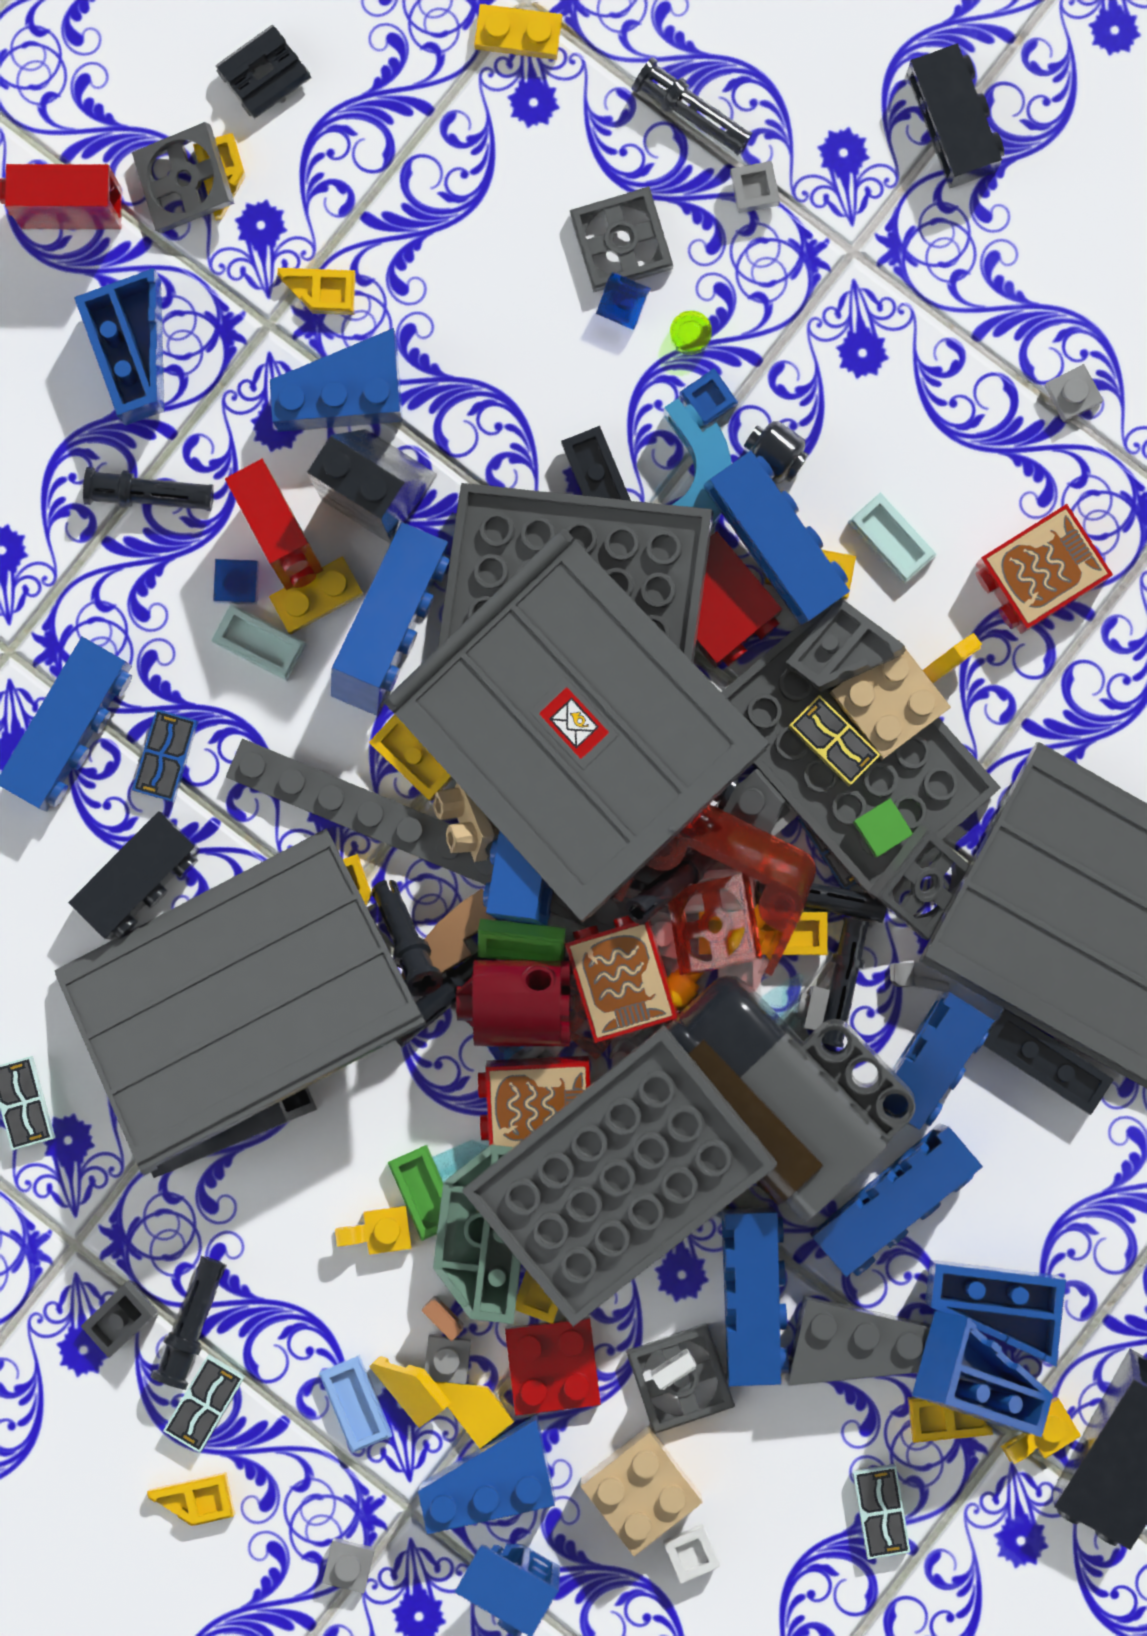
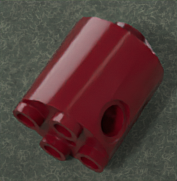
[456,961,570,1047]

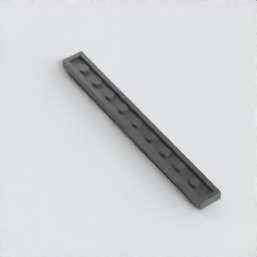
[226,738,630,933]

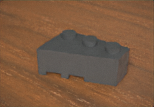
[785,1295,931,1386]

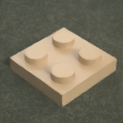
[830,640,951,760]

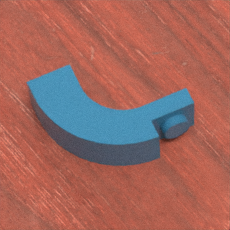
[663,398,732,529]

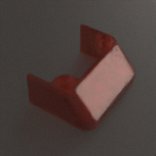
[611,804,816,977]

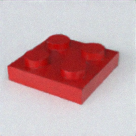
[505,1317,601,1416]

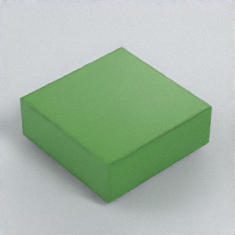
[853,798,913,858]

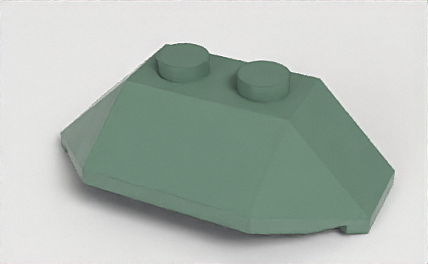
[433,1144,521,1324]

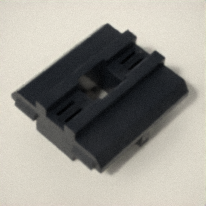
[215,25,311,119]

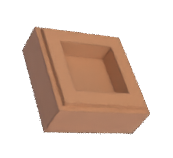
[421,1296,464,1342]

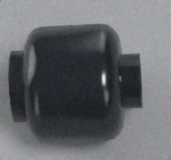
[744,421,809,484]

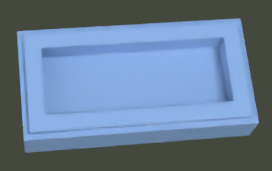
[319,1355,392,1453]

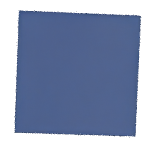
[679,368,738,429]

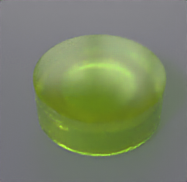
[670,310,712,355]

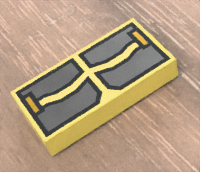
[788,695,880,786]

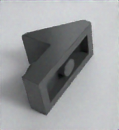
[81,1280,160,1358]

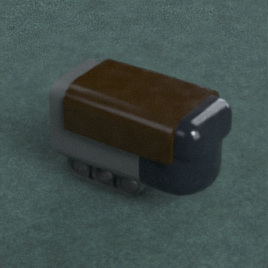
[665,975,915,1222]

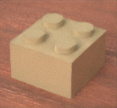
[580,1425,703,1556]

